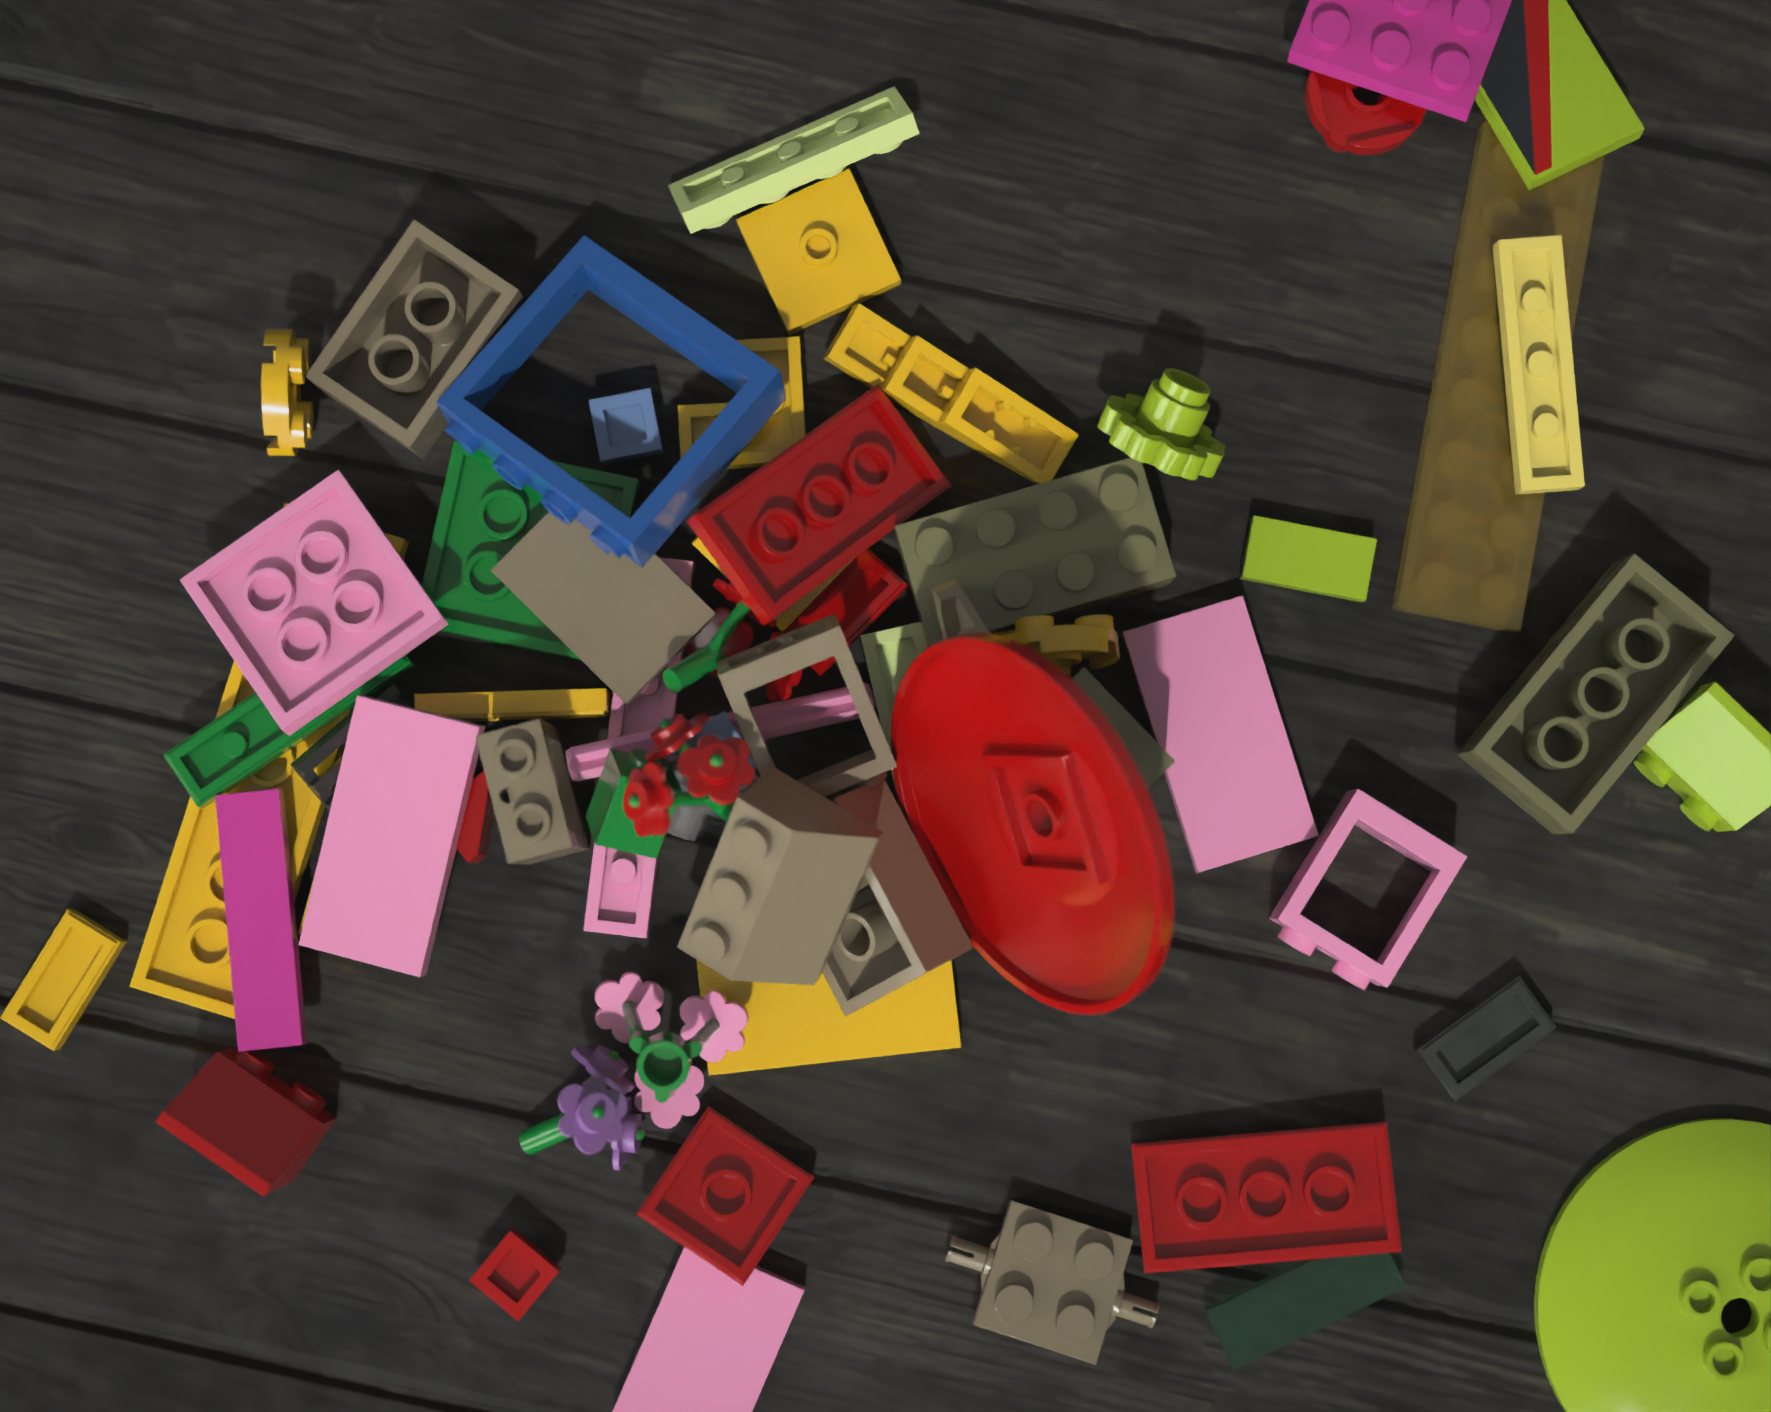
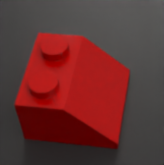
[156,1048,336,1196]

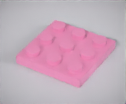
[180,470,448,736]

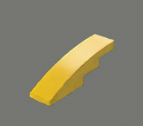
[823,303,1079,484]

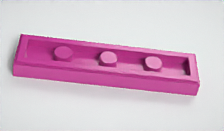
[215,789,307,1052]

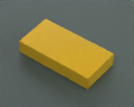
[0,909,127,1051]

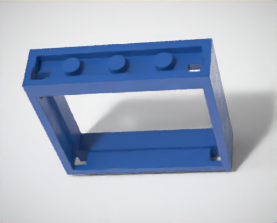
[437,235,786,568]

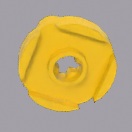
[261,328,313,456]
[995,615,1120,674]

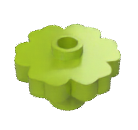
[1097,368,1225,480]

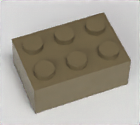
[305,220,526,459]

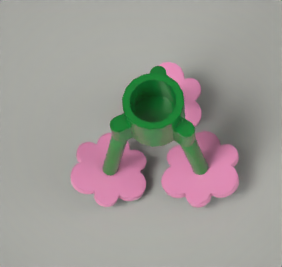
[595,972,749,1129]

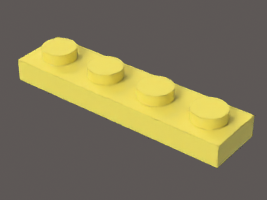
[1493,235,1585,495]

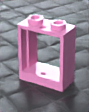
[1269,789,1468,990]

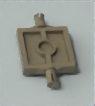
[945,1200,1160,1365]

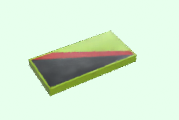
[1475,0,1645,190]

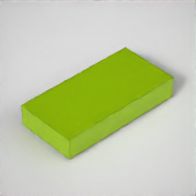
[1240,516,1377,602]

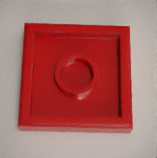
[636,1106,814,1287]

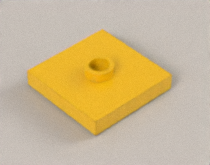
[736,169,901,335]

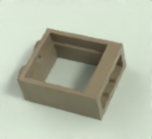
[716,614,897,798]
[476,719,590,865]

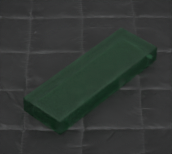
[1203,1253,1406,1370]

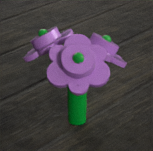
[519,1045,645,1171]

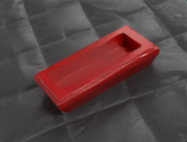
[780,549,908,676]

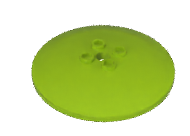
[1534,1118,1771,1412]

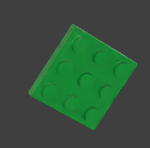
[422,440,641,661]

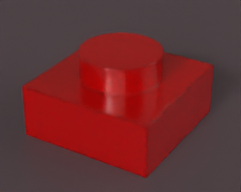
[469,1227,562,1321]

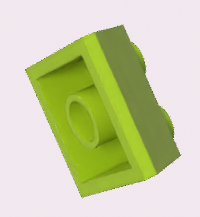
[1634,682,1771,832]

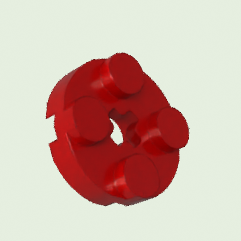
[1304,70,1428,155]

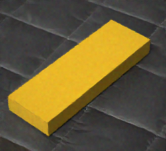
[415,688,613,722]

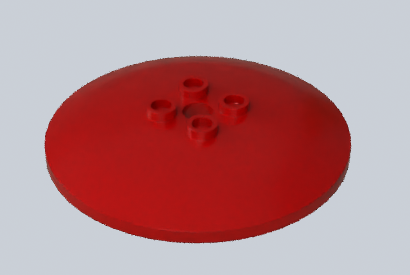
[891,632,1174,1015]

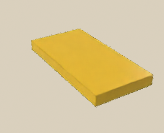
[696,959,961,1075]

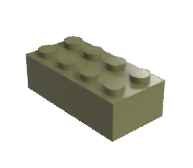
[894,457,1176,648]
[1456,554,1735,835]

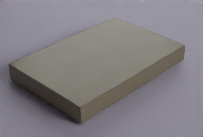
[490,481,717,705]

